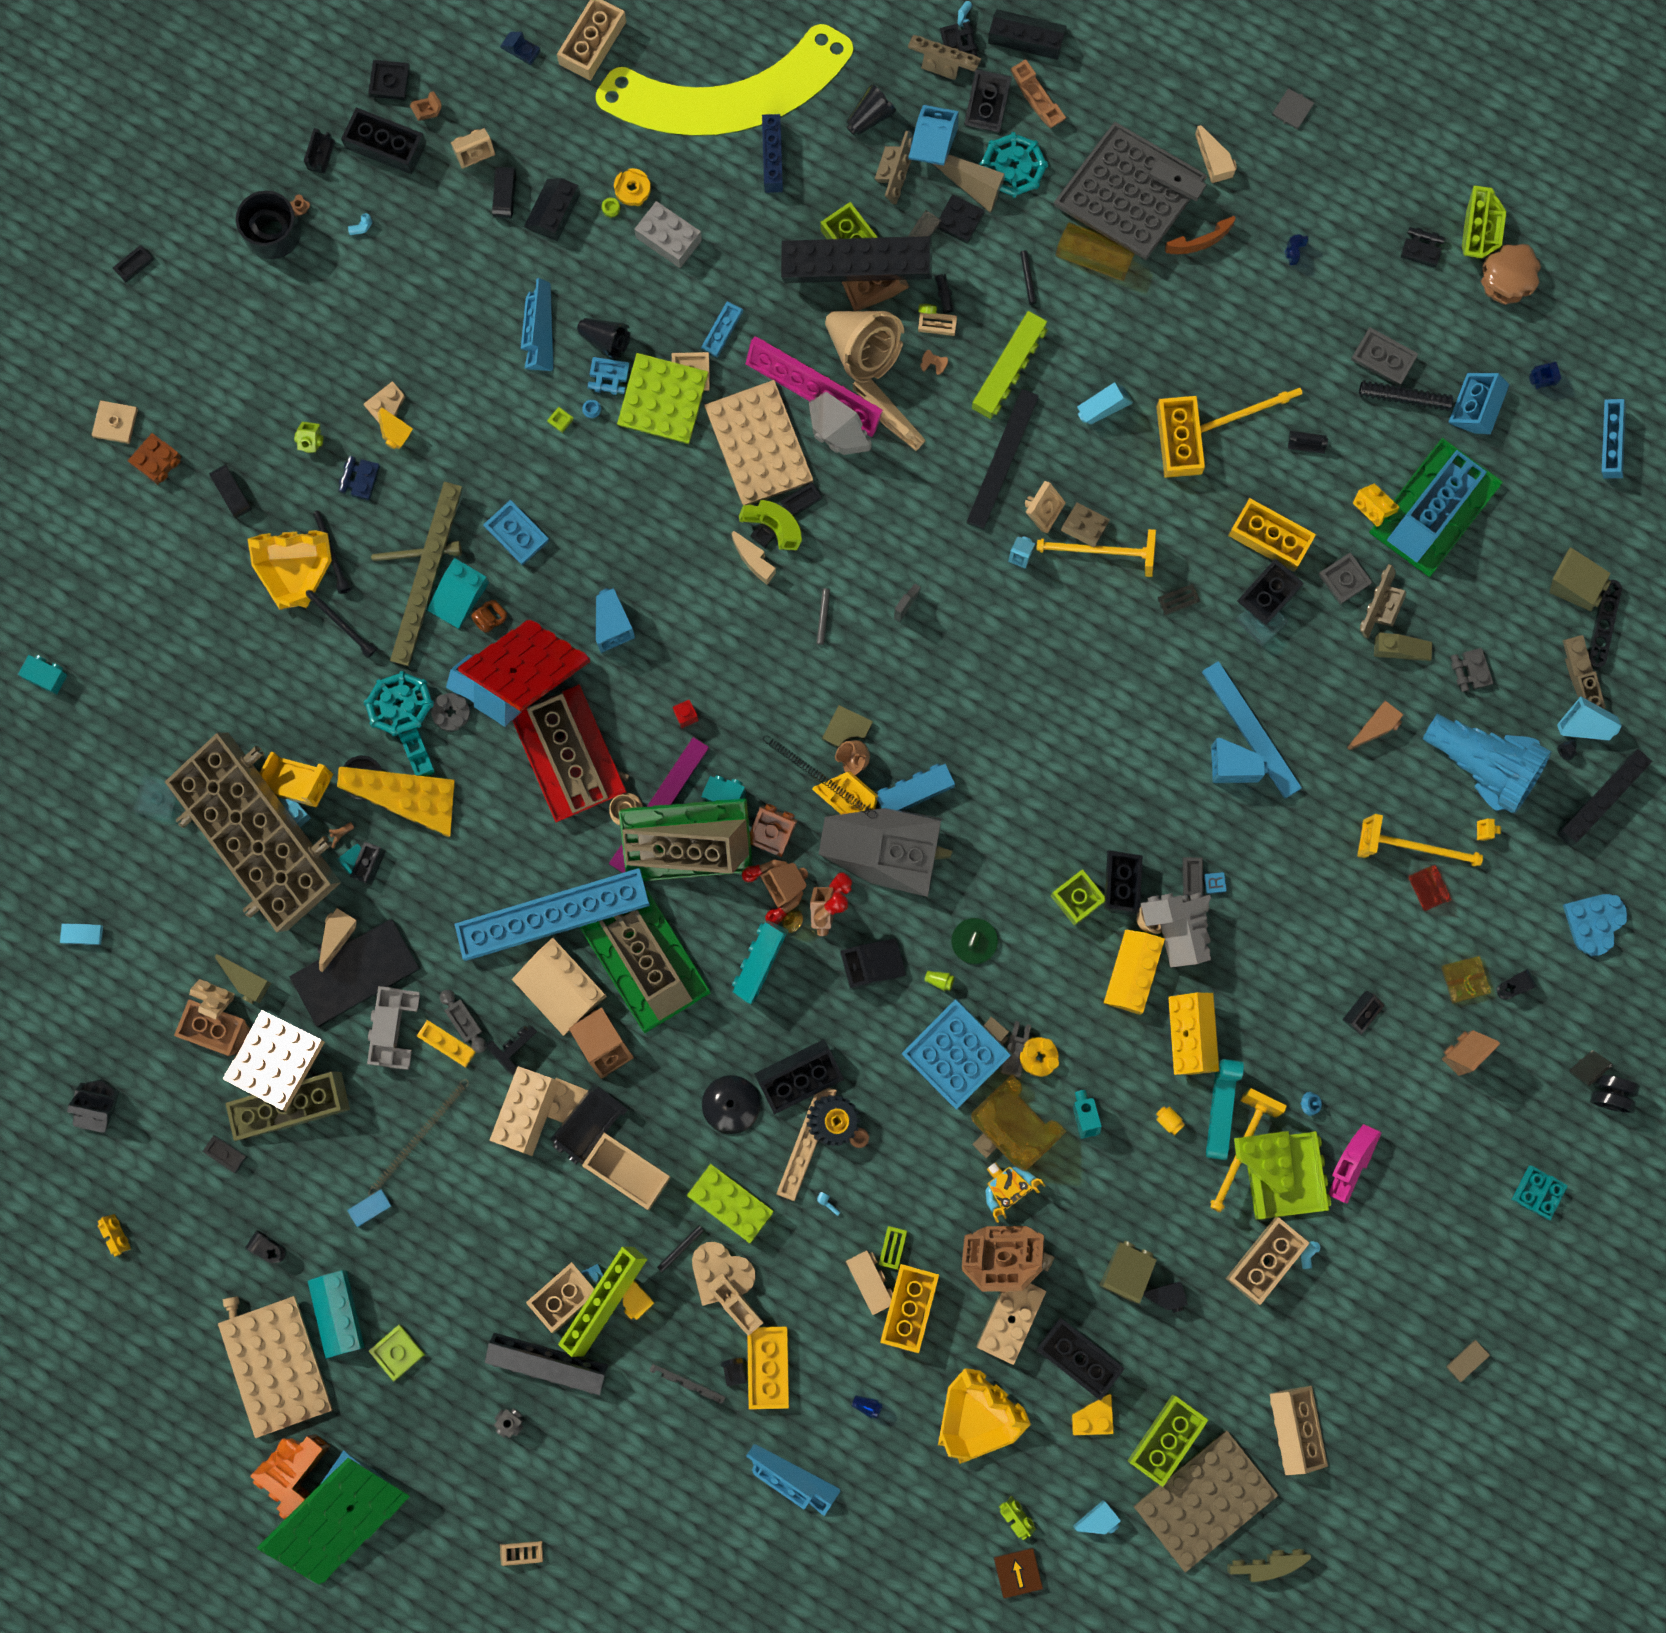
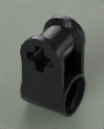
[1496,969,1537,1000]
[245,1230,286,1263]

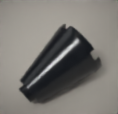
[846,84,897,135]
[577,318,631,360]

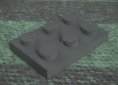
[1351,327,1418,386]

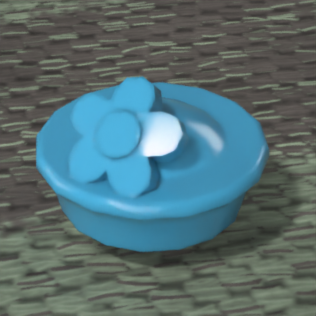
[1300,1092,1322,1116]

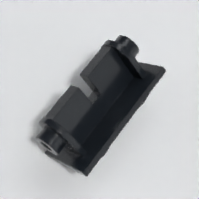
[1288,431,1328,454]

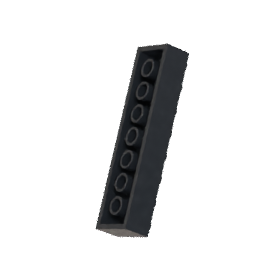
[781,236,932,283]

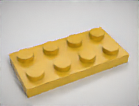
[747,1327,789,1409]

